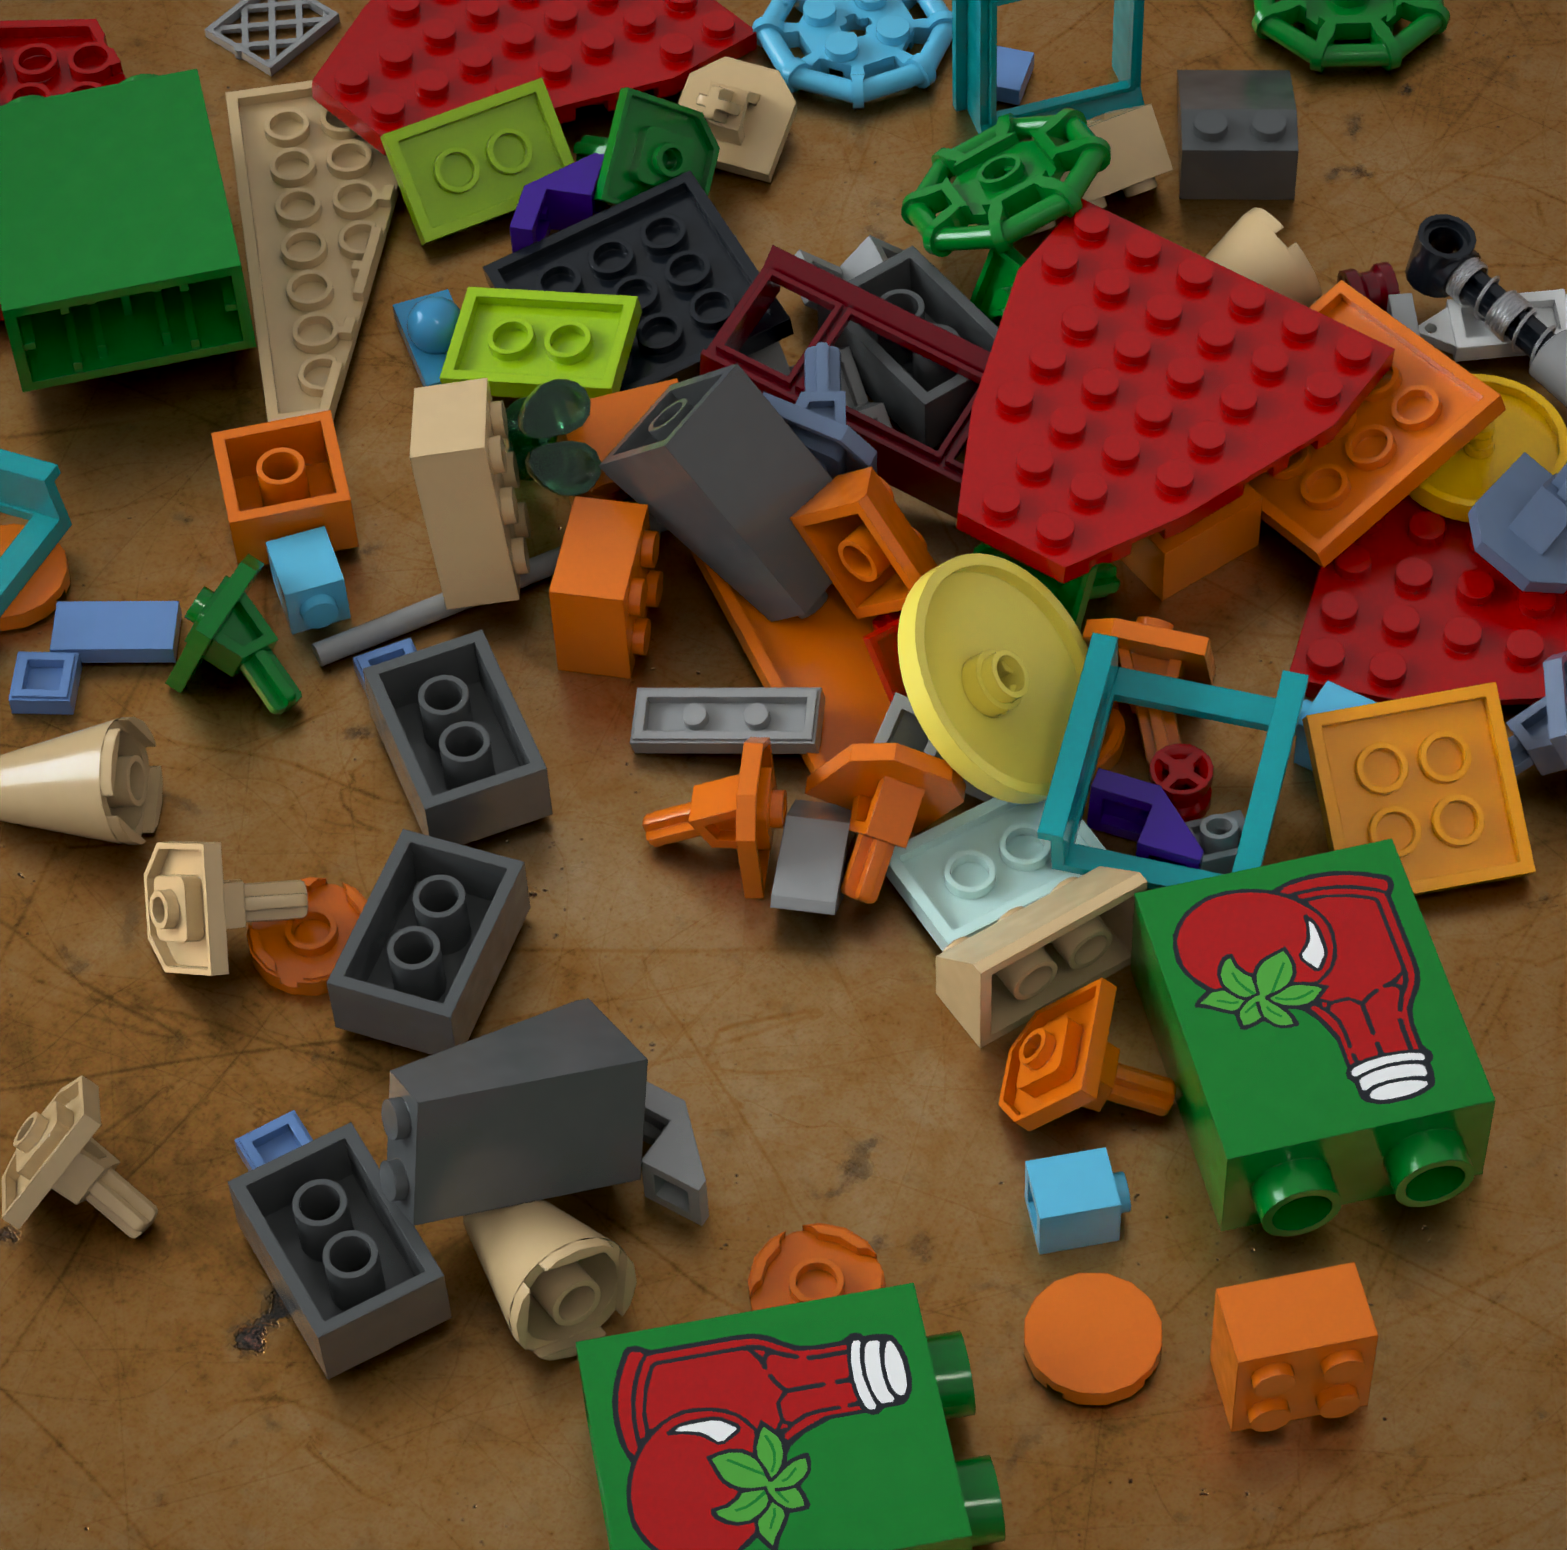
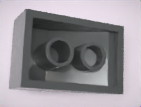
[1177,70,1299,200]

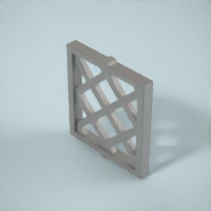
[205,0,340,76]

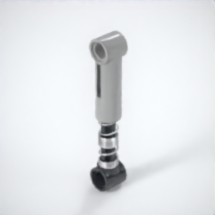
[1405,214,1567,408]

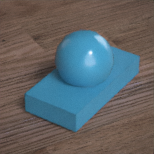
[393,289,460,387]

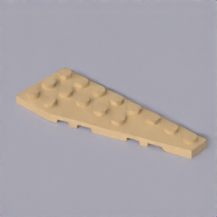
[225,80,400,422]

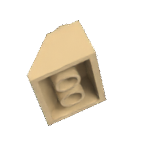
[1025,104,1173,237]
[936,866,1147,1048]

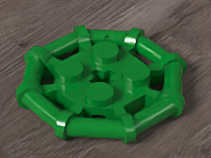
[1251,0,1450,72]
[901,108,1111,257]

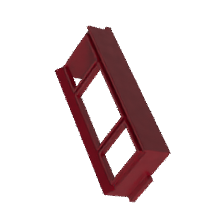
[700,245,990,519]

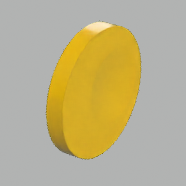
[1409,374,1567,522]

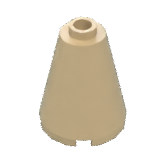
[1205,207,1322,307]
[0,717,163,845]
[463,1199,637,1361]

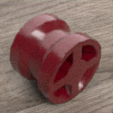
[1337,262,1400,312]

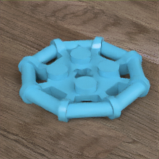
[752,0,952,109]

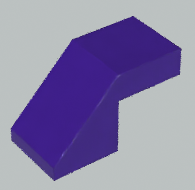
[509,153,606,253]
[1087,768,1204,870]

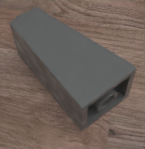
[599,363,833,622]
[379,998,648,1226]

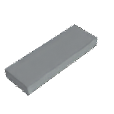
[630,687,826,754]

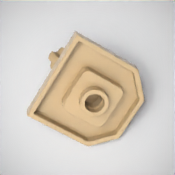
[678,56,797,183]
[144,841,308,976]
[1,1076,158,1238]

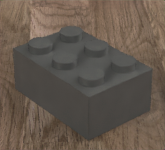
[817,245,998,448]
[363,630,553,845]
[327,829,531,1055]
[228,1122,452,1380]

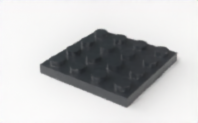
[483,171,794,405]

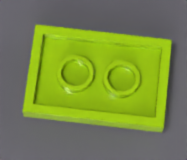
[380,78,574,246]
[439,287,642,402]

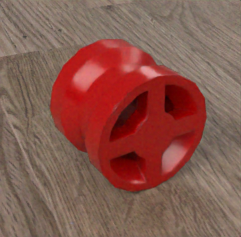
[1149,743,1214,822]

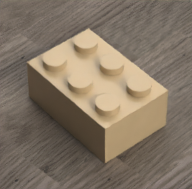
[410,378,531,610]

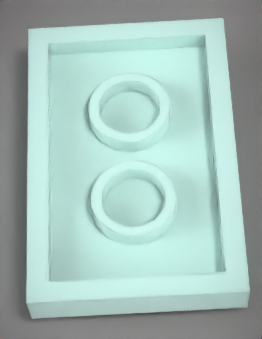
[886,797,1106,952]

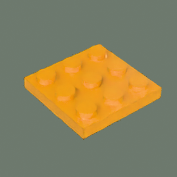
[1302,682,1536,896]

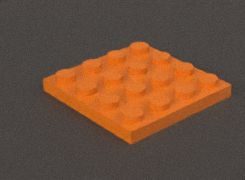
[1247,280,1506,568]

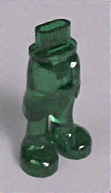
[503,379,601,496]

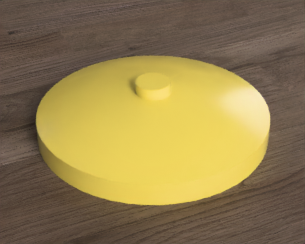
[898,553,1088,804]

